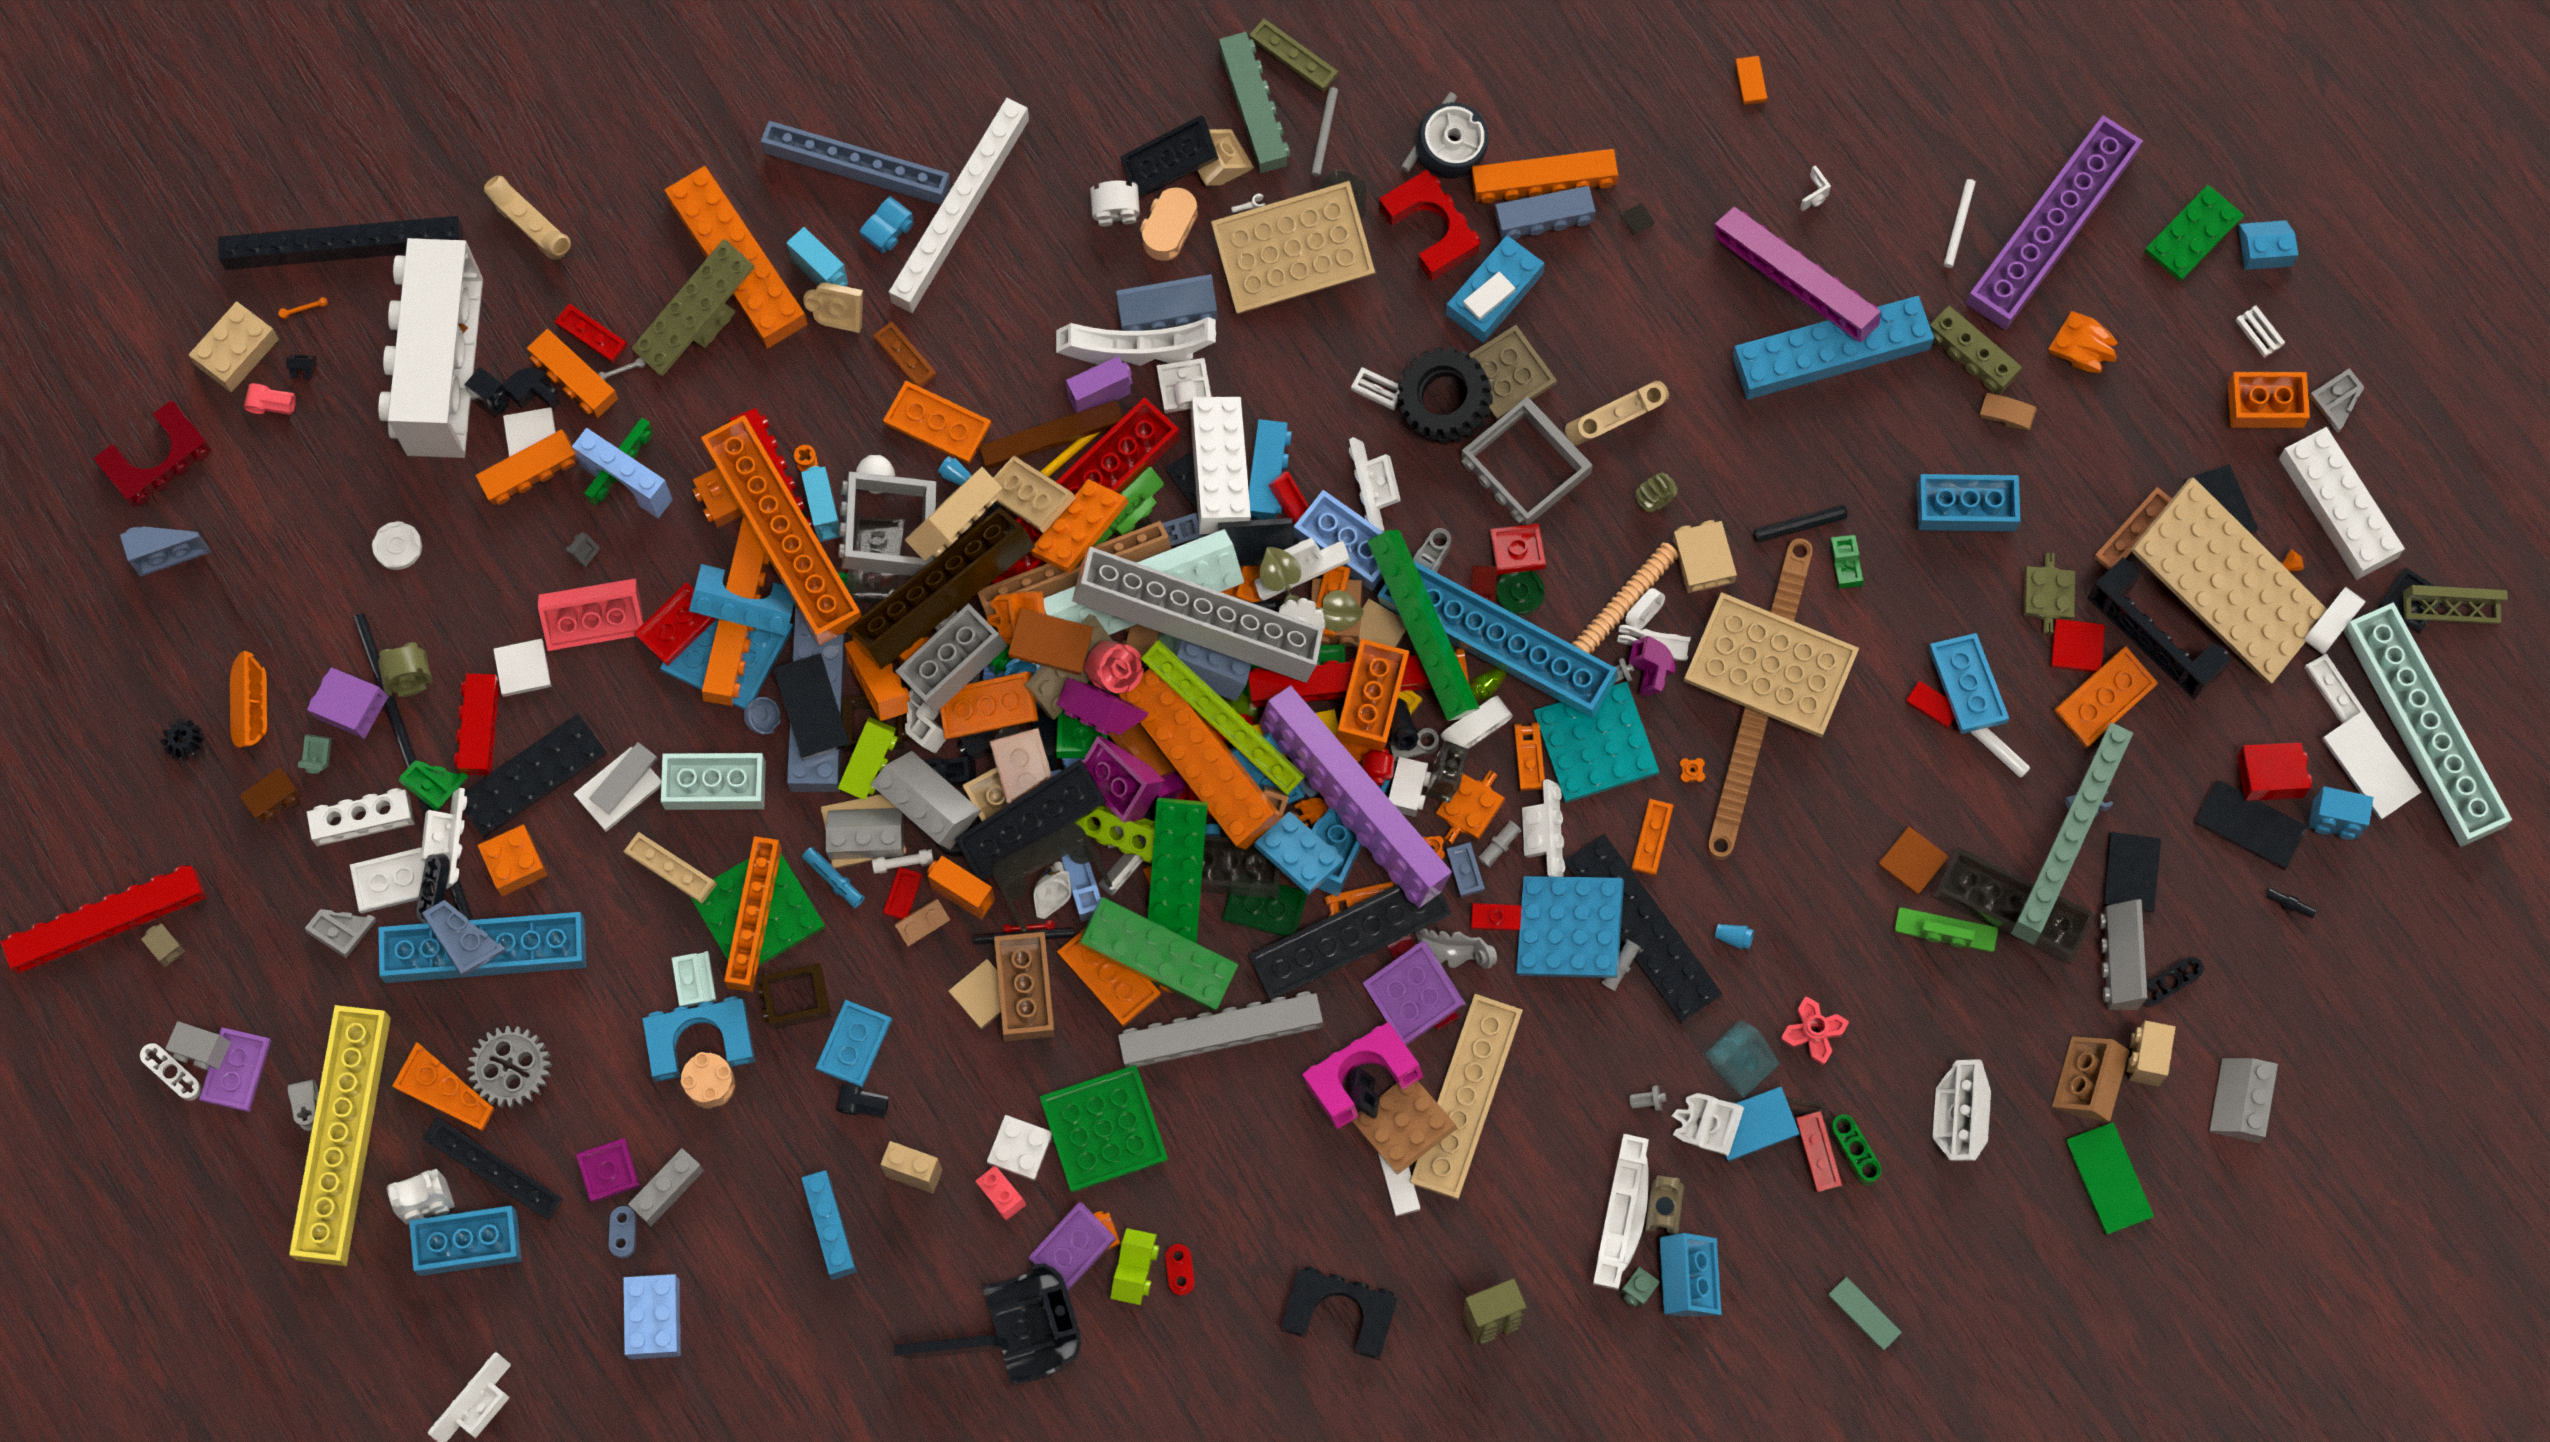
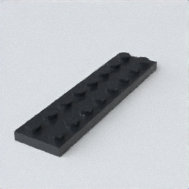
[1564,834,1723,1024]
[1249,885,1452,1002]

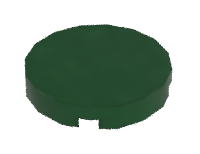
[1496,571,1545,616]

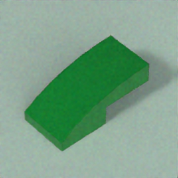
[1831,535,1863,589]

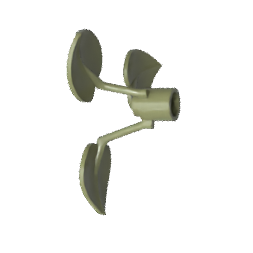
[1259,547,1363,632]

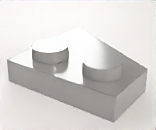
[2309,368,2364,433]
[305,909,376,958]

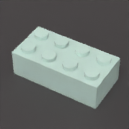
[661,753,766,810]

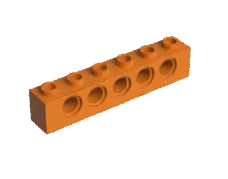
[724,836,782,992]

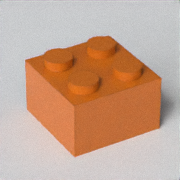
[478,824,548,896]

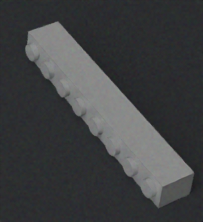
[1118,991,1323,1068]

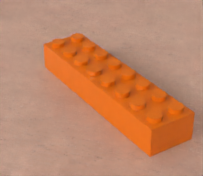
[664,166,808,349]
[1119,668,1283,849]

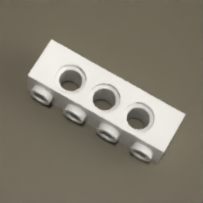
[307,788,415,846]

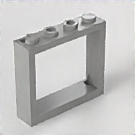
[1461,396,1593,525]
[838,471,936,576]

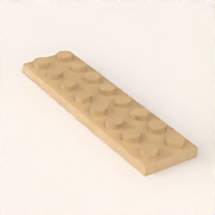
[1410,994,1523,1200]

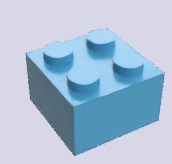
[2308,786,2374,840]

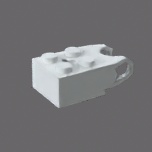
[386,1169,455,1225]

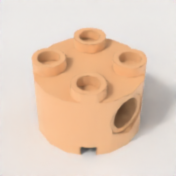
[681,1052,735,1109]

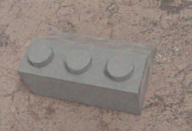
[826,808,904,860]
[2209,1058,2278,1143]

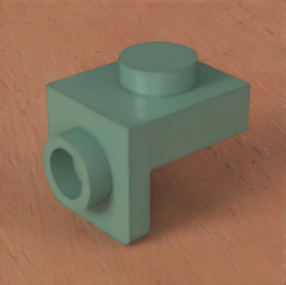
[298,734,332,774]

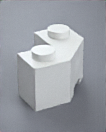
[905,690,945,754]

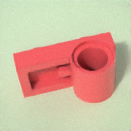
[975,1165,1026,1221]

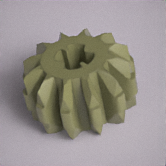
[1635,472,1678,513]

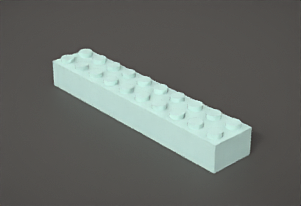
[2343,602,2512,847]

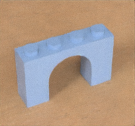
[572,428,673,519]

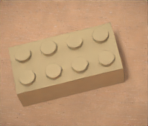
[905,467,1002,561]

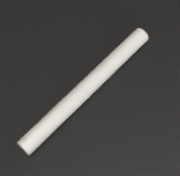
[1944,179,1975,268]

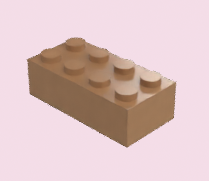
[994,932,1054,1042]

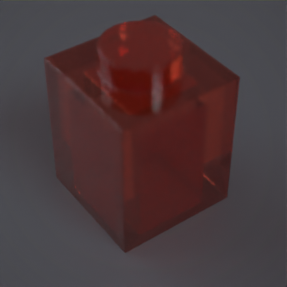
[1471,566,1497,602]

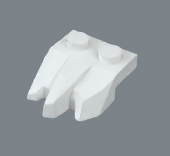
[1672,1093,1744,1156]

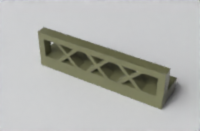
[2403,585,2508,625]

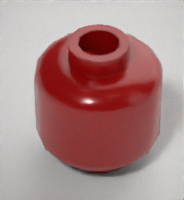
[1362,749,1395,786]

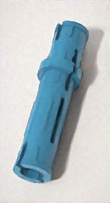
[802,847,865,909]

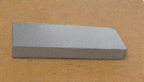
[589,742,658,815]

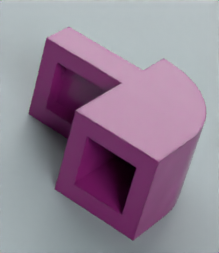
[1629,636,1675,697]

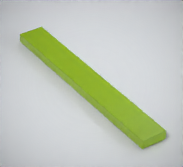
[1141,639,1305,795]

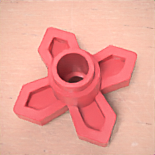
[1781,997,1849,1065]

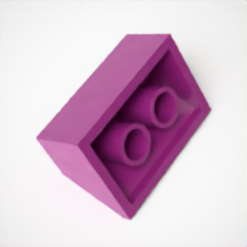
[1056,677,1149,735]

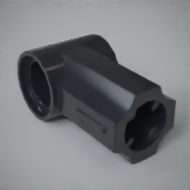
[835,1084,889,1119]

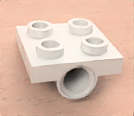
[1157,358,1211,413]

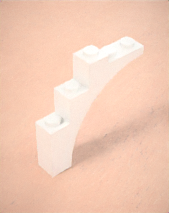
[1056,317,1216,366]

